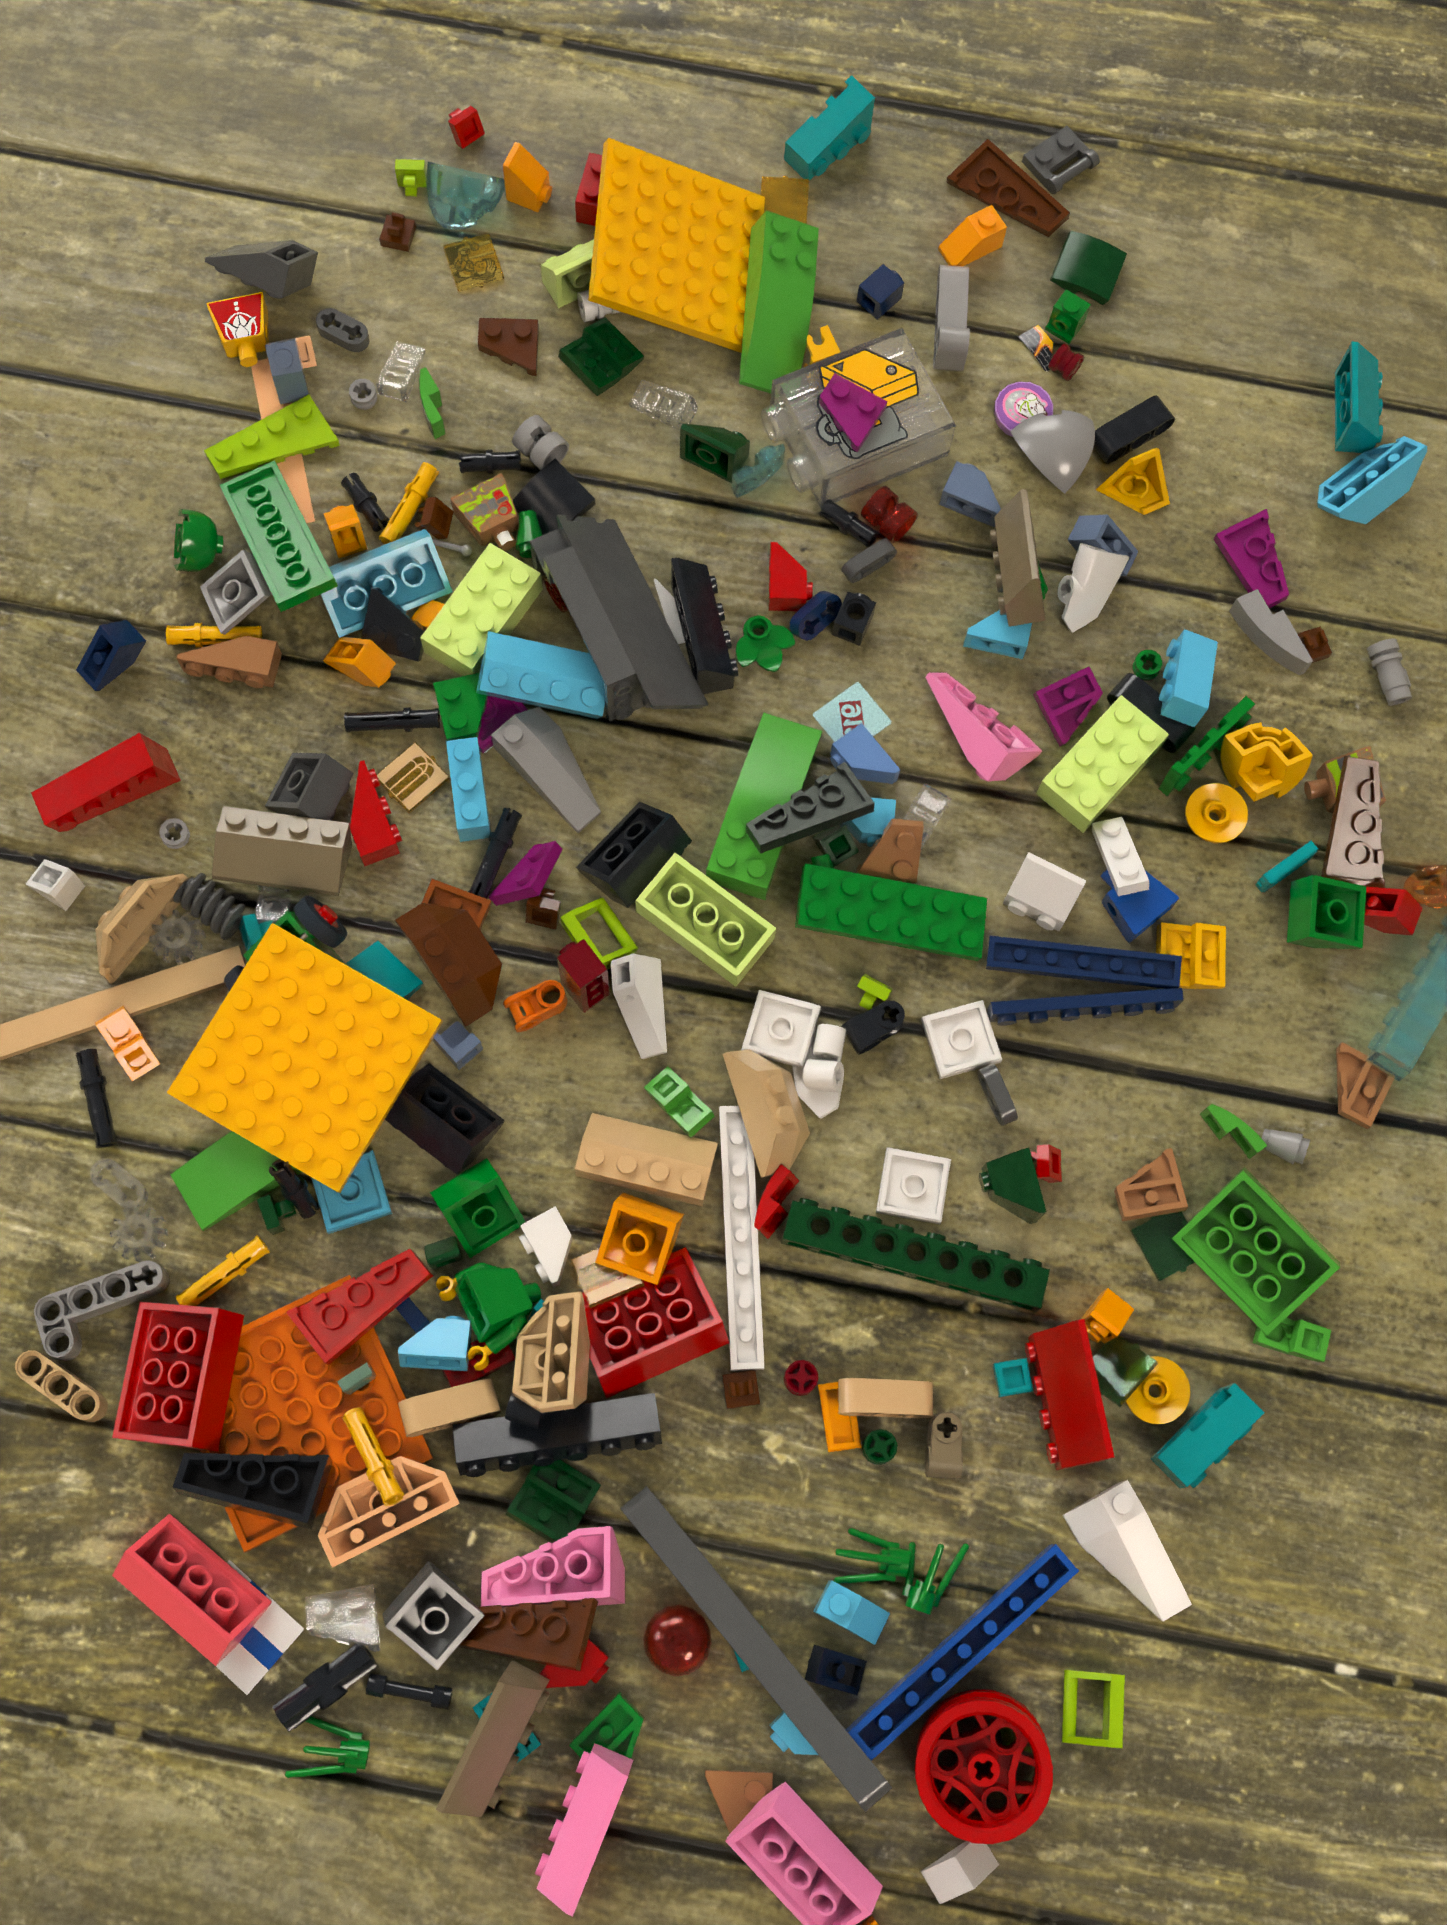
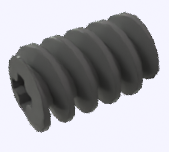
[173,873,245,940]

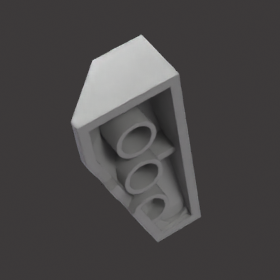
[491,707,601,833]

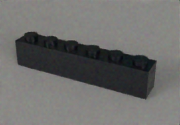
[452,1393,662,1477]

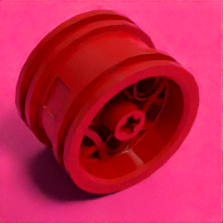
[915,1689,1053,1844]

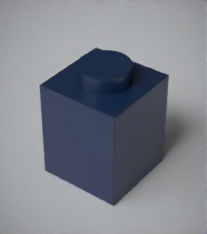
[856,264,904,320]

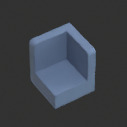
[432,1021,483,1070]

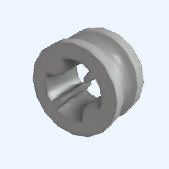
[349,379,377,410]
[159,818,190,849]

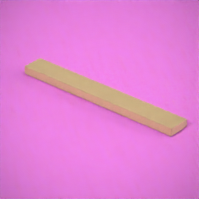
[0,945,246,1061]

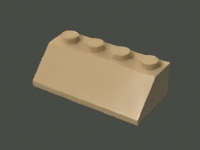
[575,1113,718,1207]

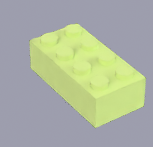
[420,543,543,676]
[1036,695,1169,833]
[635,853,776,987]

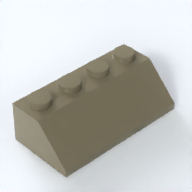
[990,489,1046,627]
[212,806,352,896]
[436,1660,550,1817]

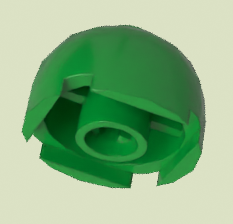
[174,509,223,572]

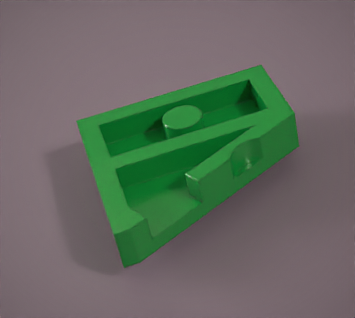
[433,673,488,741]
[569,1692,644,1759]

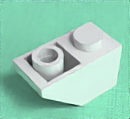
[519,1206,572,1288]

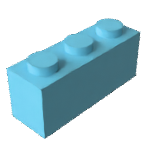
[1159,629,1218,728]
[446,737,491,842]

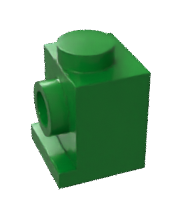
[1045,290,1091,344]

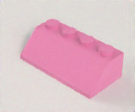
[535,1743,633,1917]
[725,1782,883,1925]

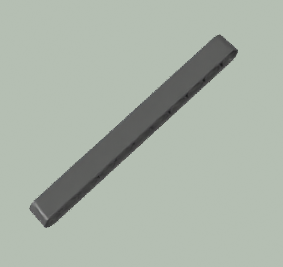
[620,1486,892,1813]

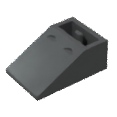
[205,240,318,299]

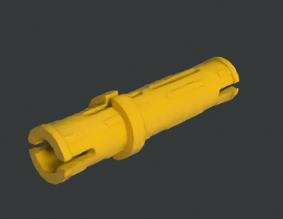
[379,462,439,544]
[166,623,262,647]
[175,1235,270,1306]
[342,1407,405,1506]

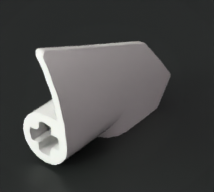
[1058,543,1129,633]
[793,1024,846,1119]

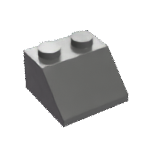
[265,753,354,821]
[382,1561,485,1670]

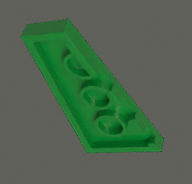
[1158,696,1255,797]

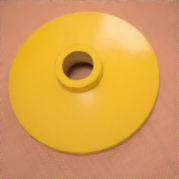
[1185,783,1248,843]
[1123,1356,1190,1424]

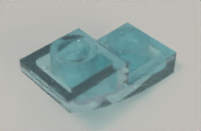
[732,444,785,498]

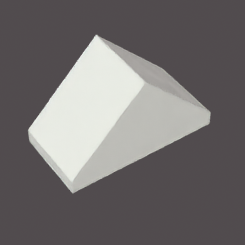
[26,859,85,911]
[920,1841,999,1904]

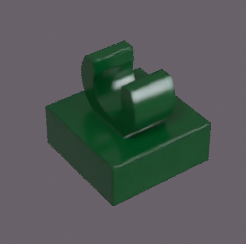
[257,1195,297,1235]

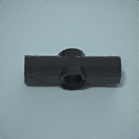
[272,1641,378,1732]

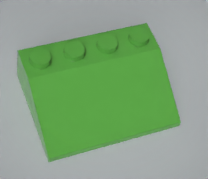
[1172,1167,1340,1335]

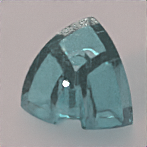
[427,162,505,230]

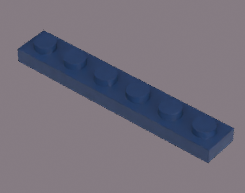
[986,936,1182,989]
[987,988,1184,1026]

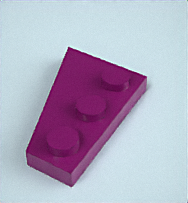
[1213,509,1290,608]

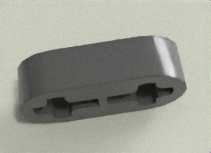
[316,308,370,352]
[841,538,897,583]
[977,1064,1018,1126]

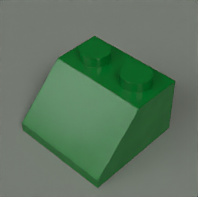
[1287,875,1366,949]
[430,1158,526,1258]

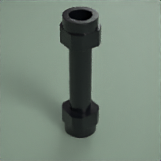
[366,1673,453,1710]

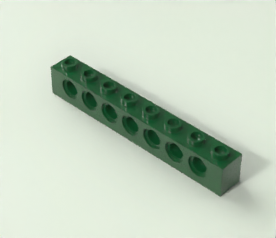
[781,1198,1050,1312]

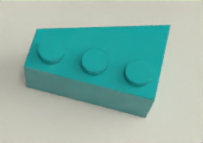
[784,75,875,182]
[1151,1383,1265,1489]

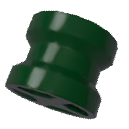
[862,1429,898,1465]

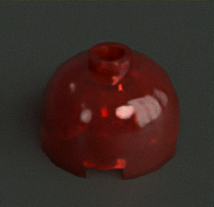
[643,1605,712,1677]

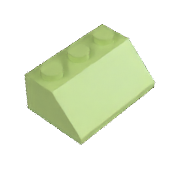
[541,240,594,308]

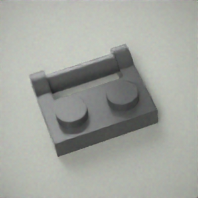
[1022,126,1100,194]

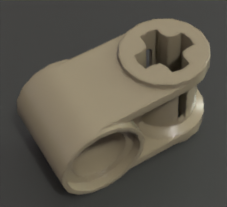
[925,1412,963,1479]

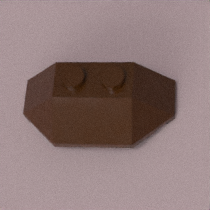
[395,903,502,1028]

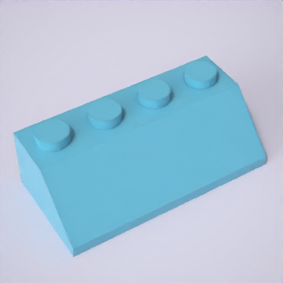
[320,529,453,638]
[476,631,605,719]

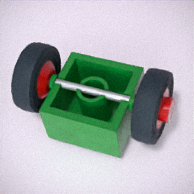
[224,895,347,991]

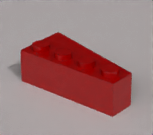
[31,733,181,832]

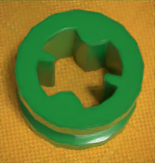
[1132,650,1162,681]

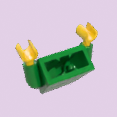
[436,1262,541,1370]

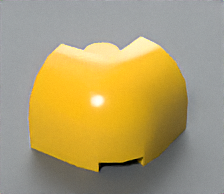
[1220,722,1313,802]

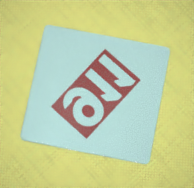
[813,682,892,742]

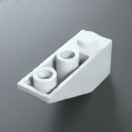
[611,953,667,1059]

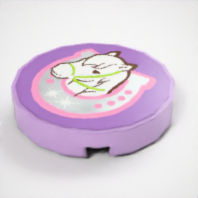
[994,382,1053,437]

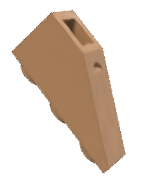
[177,636,282,688]

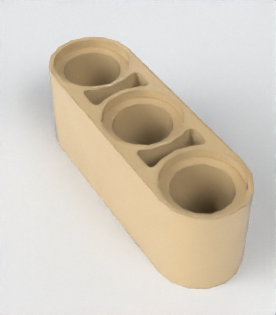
[15,1350,108,1422]
[398,1378,501,1437]
[838,1378,933,1418]

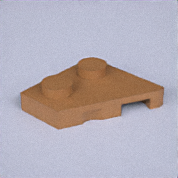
[856,819,924,883]
[1336,1042,1398,1129]
[1114,1148,1188,1221]

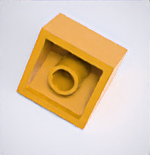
[595,1192,684,1285]

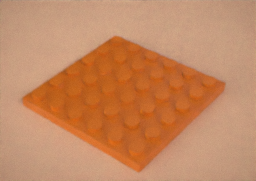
[200,1275,434,1552]

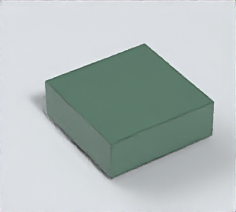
[337,1362,377,1395]

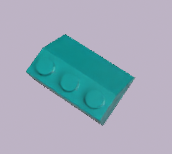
[1335,341,1383,453]

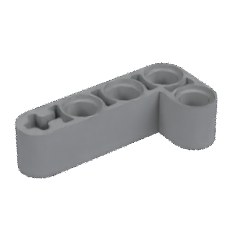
[933,265,970,371]
[34,1260,170,1361]

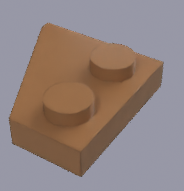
[705,1770,773,1833]

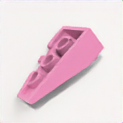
[925,672,1042,782]
[481,1526,625,1607]

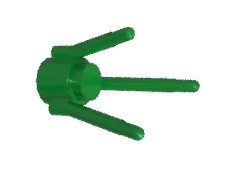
[834,1528,910,1584]
[902,1542,969,1615]
[285,1716,370,1778]

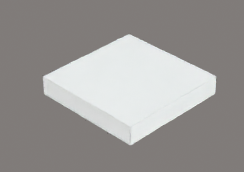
[741,990,821,1069]
[921,1000,1002,1079]
[876,1147,951,1224]

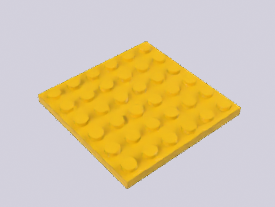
[588,137,765,353]
[167,923,443,1193]

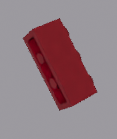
[557,939,609,1013]

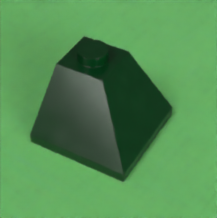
[680,423,750,483]
[979,1148,1047,1224]

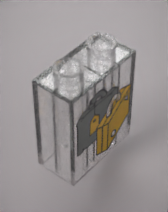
[761,328,956,508]

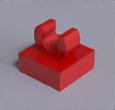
[448,105,485,149]
[1030,1144,1062,1183]

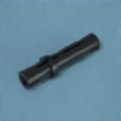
[344,707,440,732]
[468,808,522,899]
[76,1049,118,1148]

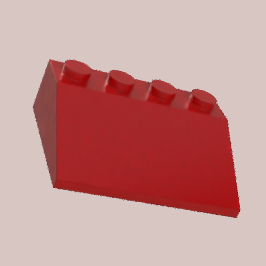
[582,1247,729,1398]
[112,1302,244,1452]
[1025,1319,1115,1470]

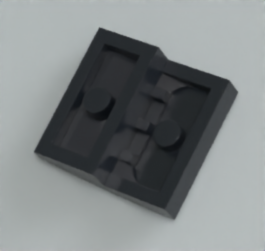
[513,458,595,535]

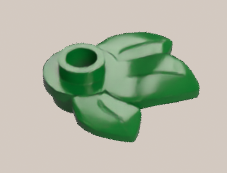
[736,615,795,672]

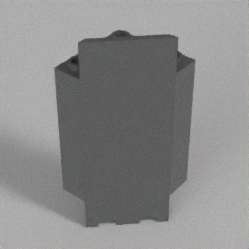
[530,515,709,721]

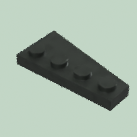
[746,762,875,854]

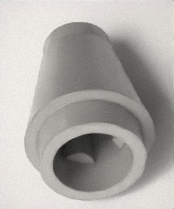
[1261,1128,1310,1164]

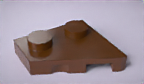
[478,318,539,376]

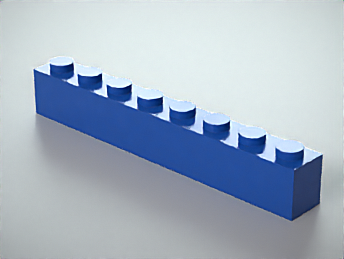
[845,1544,1079,1761]

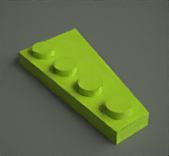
[204,394,340,479]

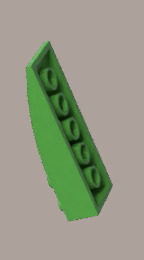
[739,210,819,400]
[706,713,822,900]
[170,1131,302,1231]

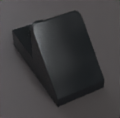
[804,1645,867,1696]

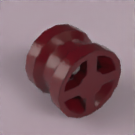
[1048,343,1085,382]
[784,1360,819,1396]

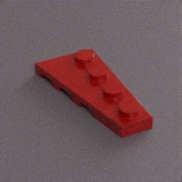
[286,1249,433,1365]

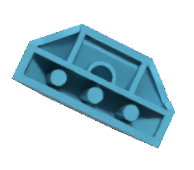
[1317,436,1427,524]

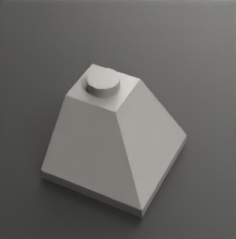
[200,549,271,635]

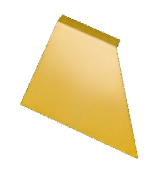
[1096,447,1170,515]

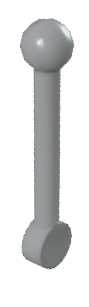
[412,531,472,556]

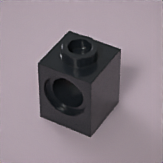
[832,592,876,646]

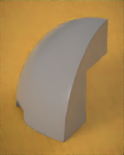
[1010,410,1095,494]

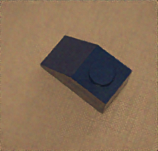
[76,620,146,691]

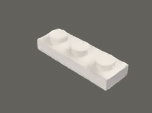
[1092,817,1149,896]

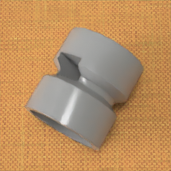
[512,415,569,470]

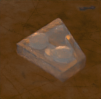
[305,1584,380,1652]

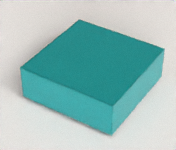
[992,1358,1033,1398]

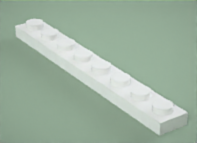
[719,1106,764,1371]

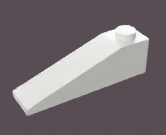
[1062,1480,1192,1622]

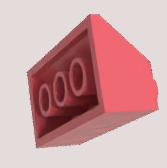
[112,1513,272,1666]

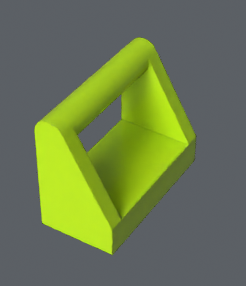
[560,897,639,970]
[1062,1670,1125,1749]

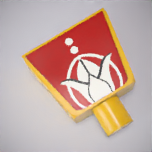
[207,292,269,367]

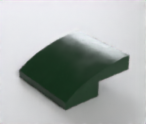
[1050,231,1127,305]
[558,317,644,396]
[505,1460,601,1543]

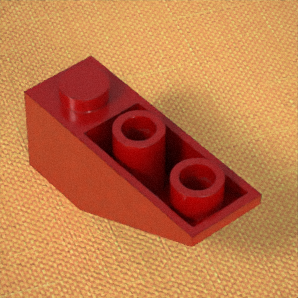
[350,760,402,867]

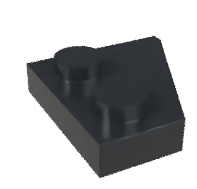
[361,587,426,662]

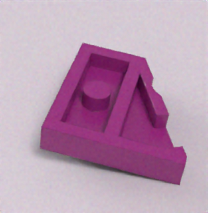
[819,373,888,452]
[1033,666,1103,747]
[488,841,563,906]

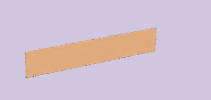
[251,358,315,523]

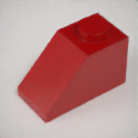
[769,542,813,611]
[1364,887,1423,936]
[539,1638,609,1688]

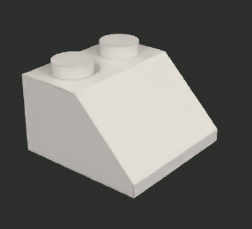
[1003,852,1086,931]

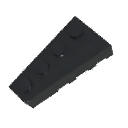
[173,1453,333,1530]

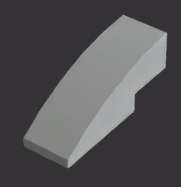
[1229,589,1313,675]

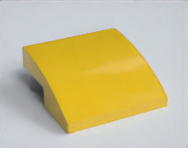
[1156,922,1226,989]

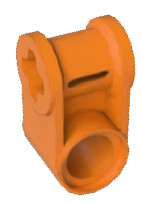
[503,980,568,1032]

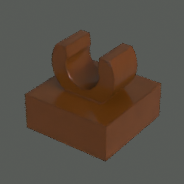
[379,212,416,252]
[415,497,454,539]
[1297,626,1332,663]
[525,887,561,930]
[722,1370,760,1409]

